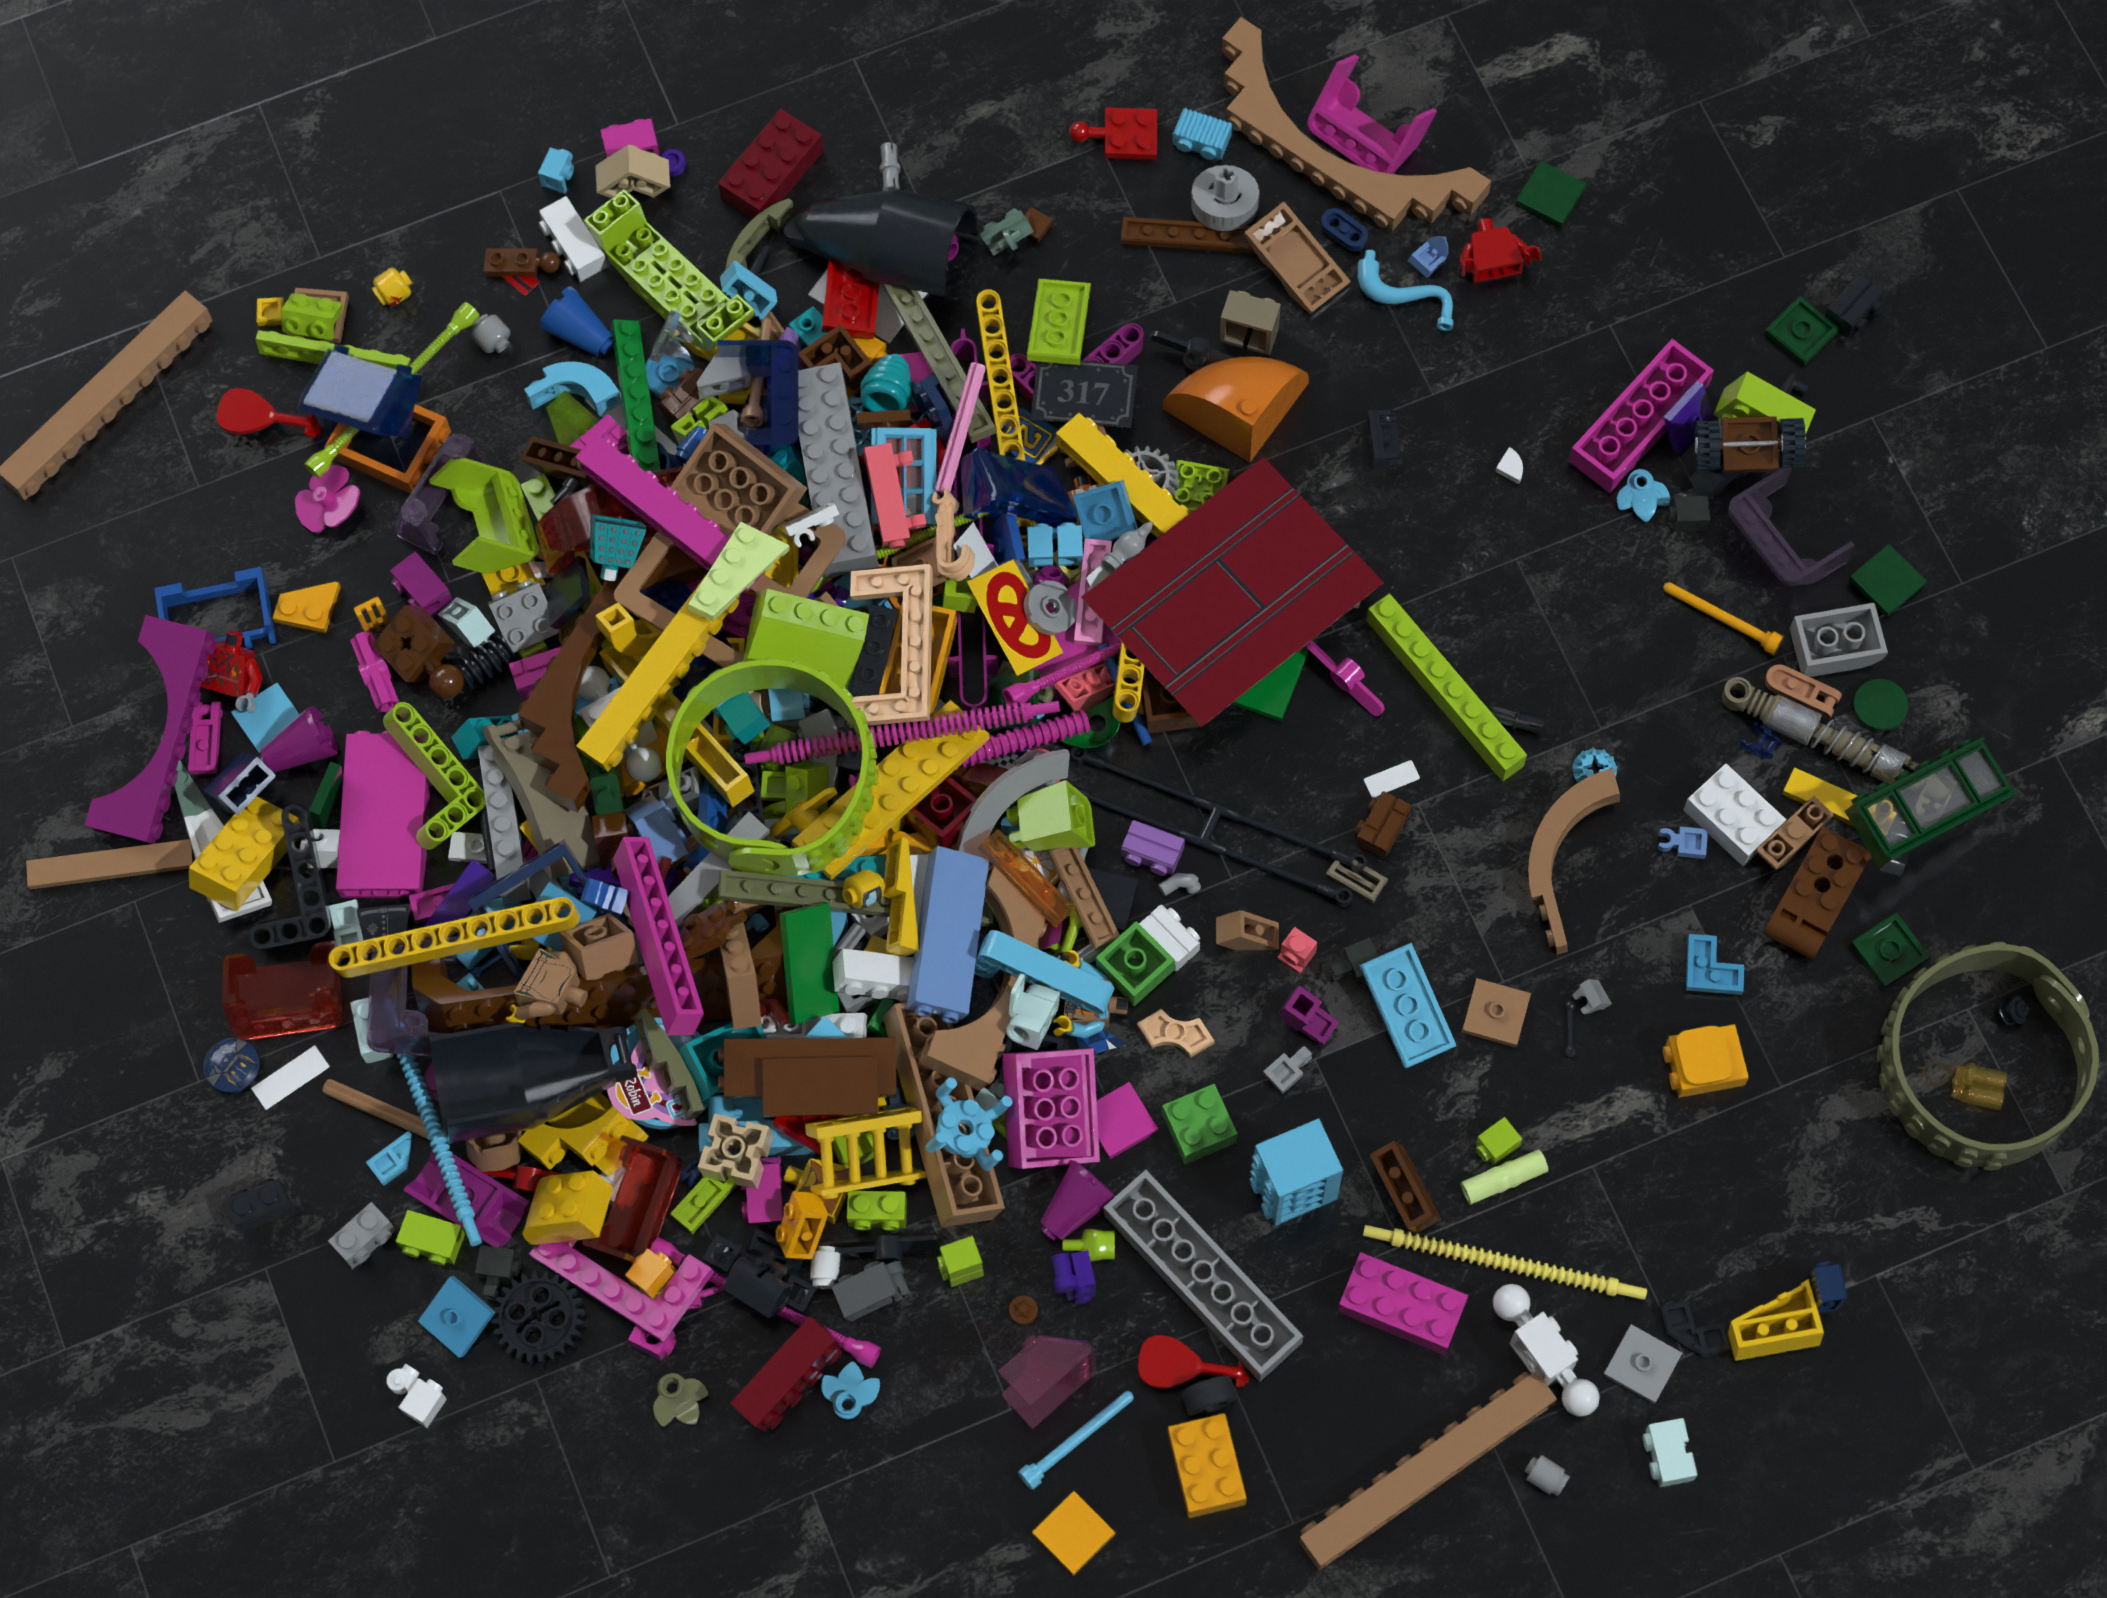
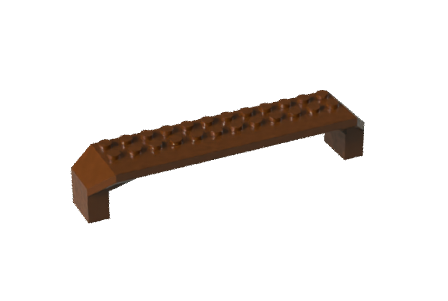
[412,905,798,1036]

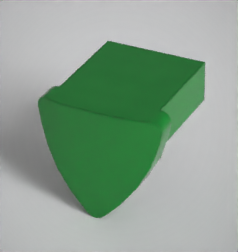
[866,998,894,1038]

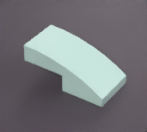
[329,899,363,958]

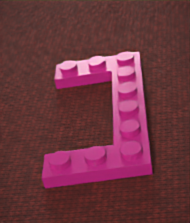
[529,1240,714,1342]

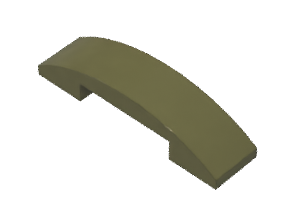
[725,198,794,270]

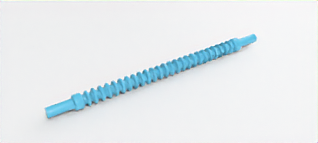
[382,1001,482,1246]

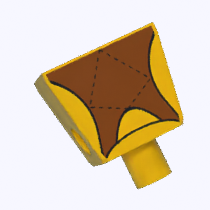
[784,1159,849,1224]

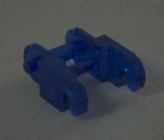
[1740,721,1782,759]

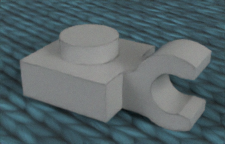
[1263,1046,1312,1094]

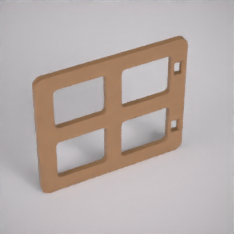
[614,499,846,668]

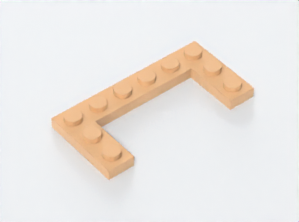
[847,564,933,727]

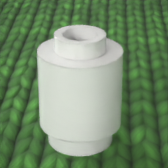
[810,1246,840,1289]

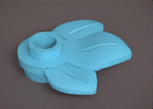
[1617,469,1670,522]
[822,1362,880,1419]

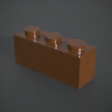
[1370,1141,1442,1233]

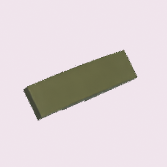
[633,1009,704,1120]

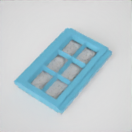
[871,428,936,526]

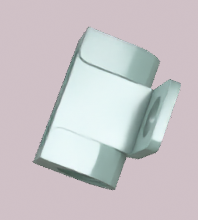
[1006,974,1060,1050]

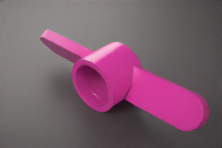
[1306,641,1384,716]

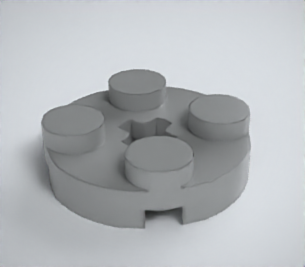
[1024,581,1077,636]

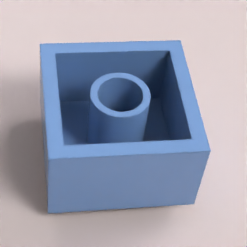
[624,795,688,870]

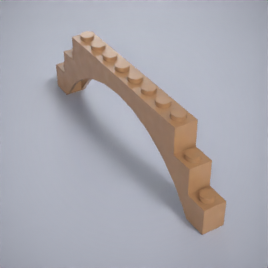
[1222,17,1491,231]

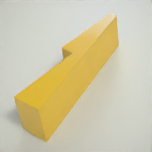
[883,837,919,957]

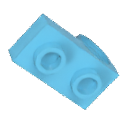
[708,1095,766,1123]

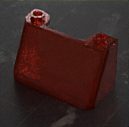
[222,940,343,1040]

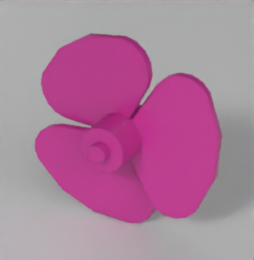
[295,465,360,533]

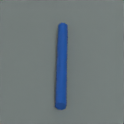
[1098,643,1152,746]

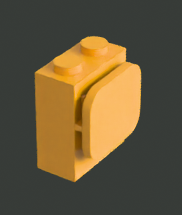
[1663,1024,1749,1098]

